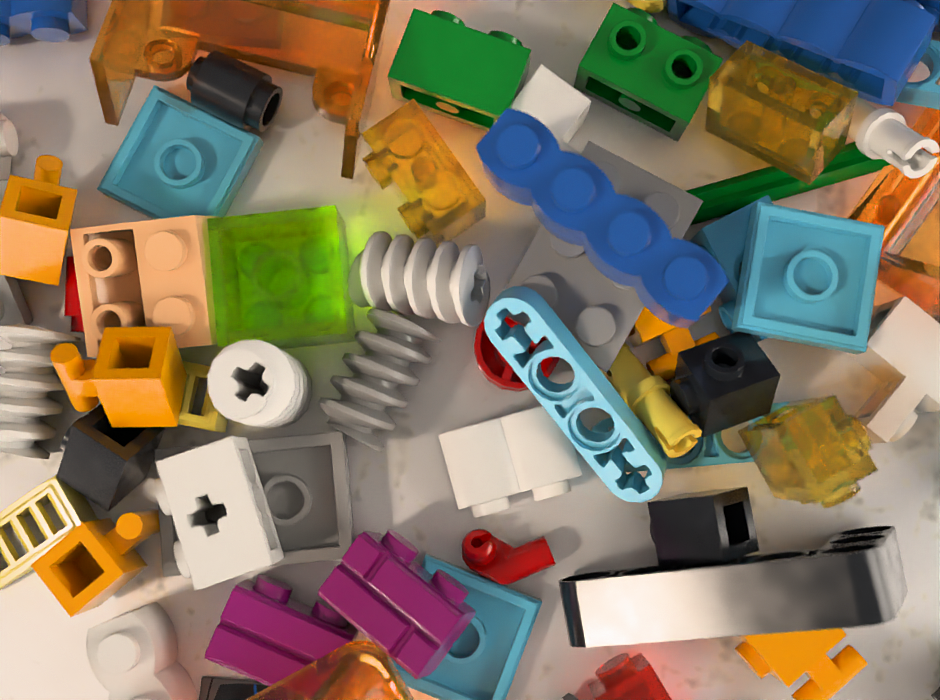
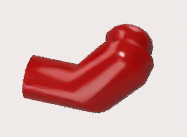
[461,529,556,585]

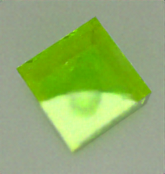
[207,205,356,349]

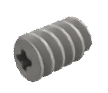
[318,309,441,452]

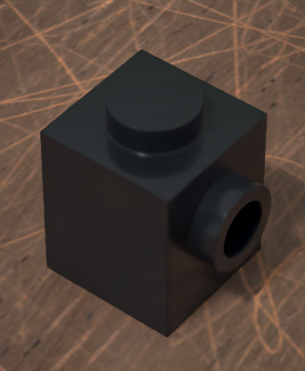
[670,331,781,438]
[56,404,165,512]
[647,486,760,566]

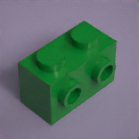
[573,2,724,142]
[387,8,531,132]

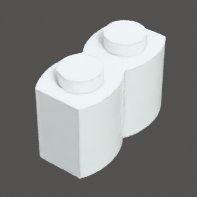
[439,406,582,518]
[86,602,198,700]

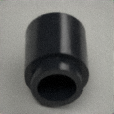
[186,50,283,132]

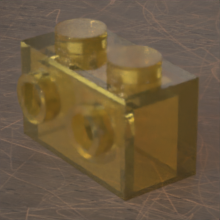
[705,40,858,185]
[362,99,486,248]
[737,395,878,508]

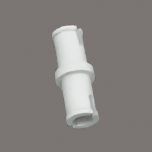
[827,92,939,179]

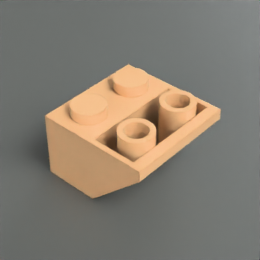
[69,215,235,357]

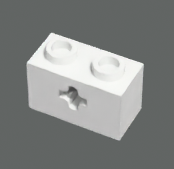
[154,436,285,591]

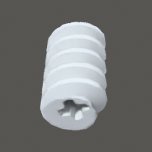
[348,231,490,327]
[0,323,81,459]
[207,340,313,428]

